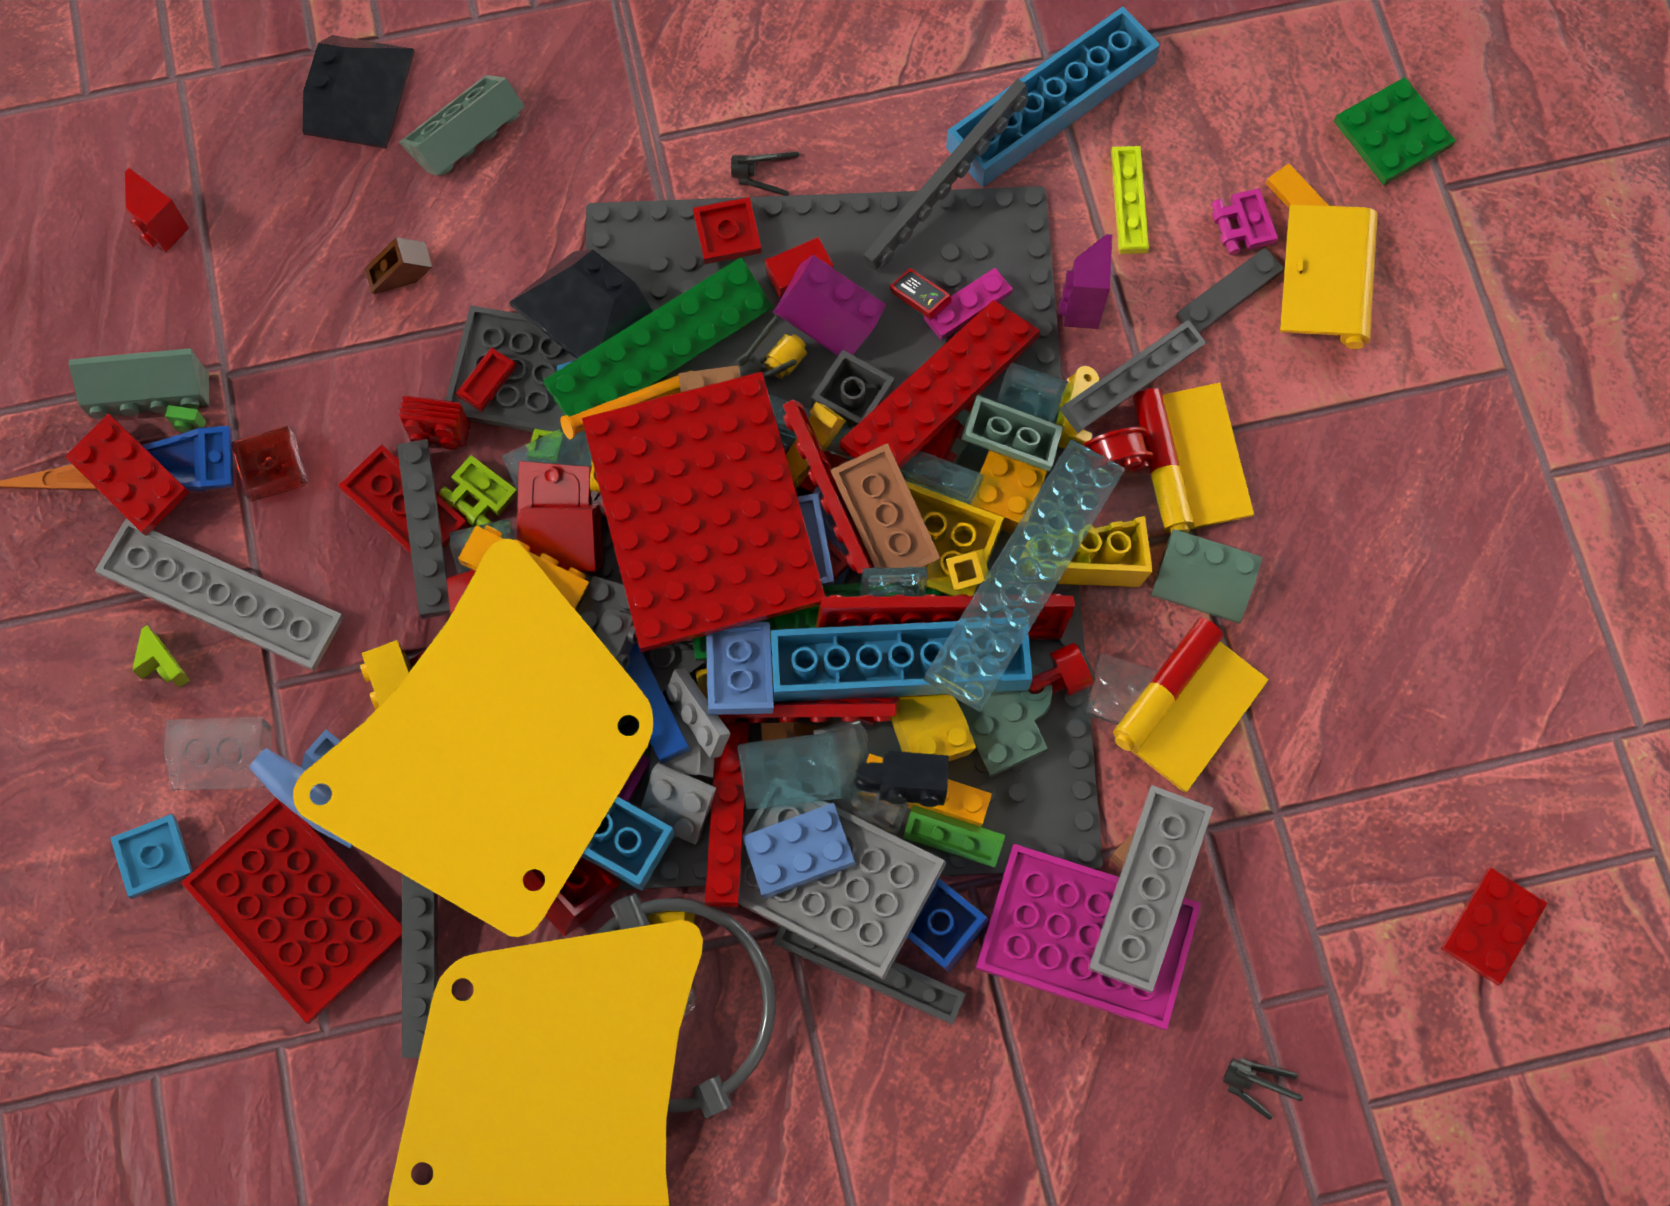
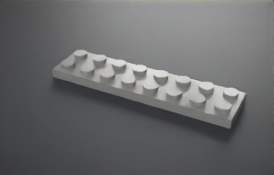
[95,519,344,672]

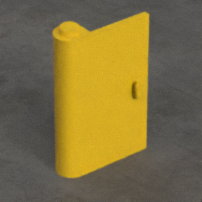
[1280,205,1378,349]

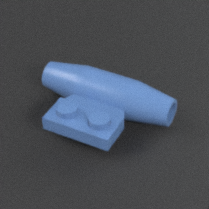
[249,729,353,848]

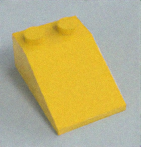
[891,694,976,761]

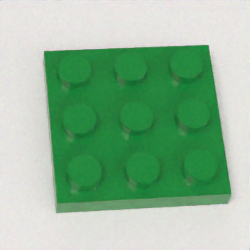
[1334,77,1456,186]

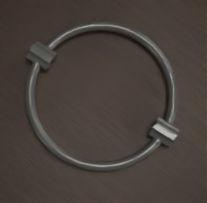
[595,893,776,1119]

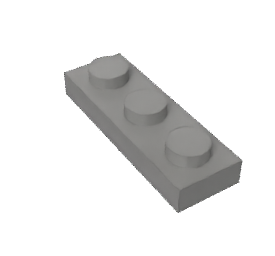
[665,668,731,758]

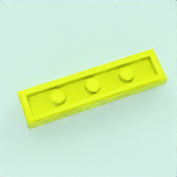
[1111,146,1149,254]

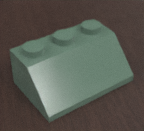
[960,395,1063,471]
[1151,529,1263,624]

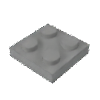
[641,763,716,845]

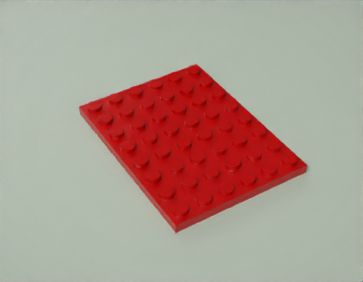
[582,372,825,652]

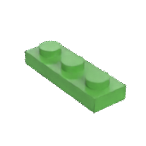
[903,805,1005,868]

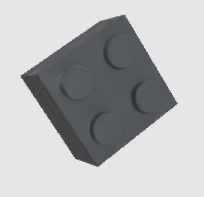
[811,350,895,433]

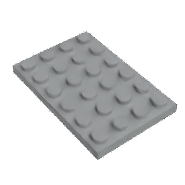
[739,777,946,980]

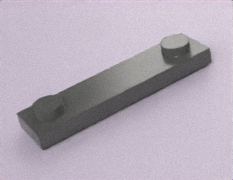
[1176,248,1284,334]

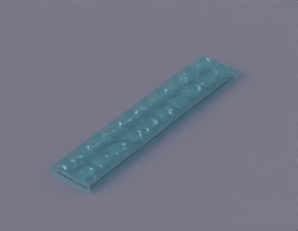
[923,439,1126,712]

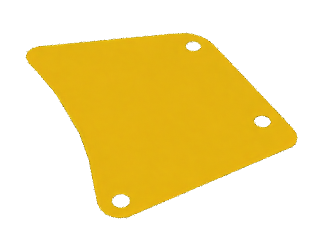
[293,539,653,937]
[388,920,703,1206]

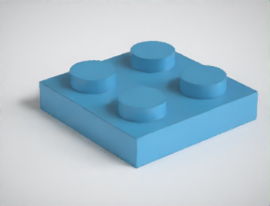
[110,814,193,899]

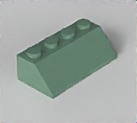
[399,75,525,176]
[69,348,209,419]

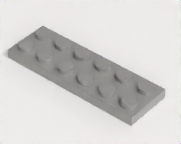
[1088,785,1213,993]

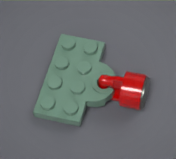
[953,642,1096,777]

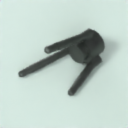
[731,151,800,196]
[737,314,797,380]
[1222,1057,1303,1120]

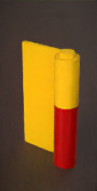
[1132,382,1254,533]
[1113,618,1269,793]

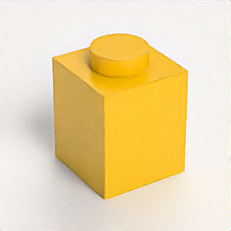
[946,549,990,590]

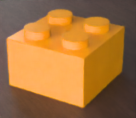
[968,450,1047,538]

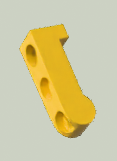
[1056,366,1099,455]
[786,402,846,489]

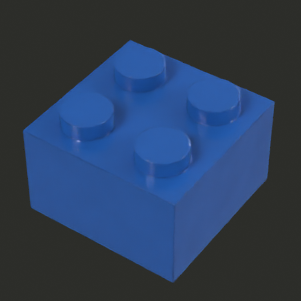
[907,878,990,973]

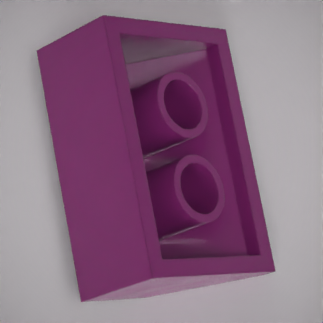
[1059,234,1112,329]
[773,255,886,356]

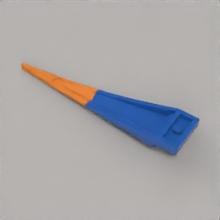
[0,426,234,492]

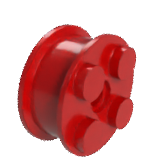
[1081,427,1154,482]

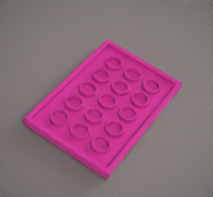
[975,843,1201,1031]

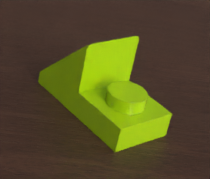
[133,625,190,688]

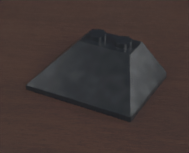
[302,35,415,149]
[510,249,653,359]

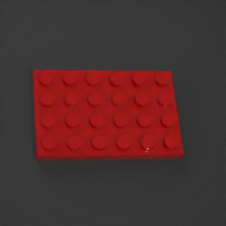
[181,798,402,1024]

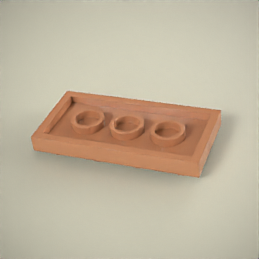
[830,443,940,584]

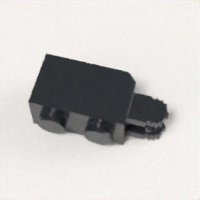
[854,751,949,807]

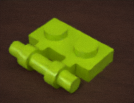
[438,455,518,529]

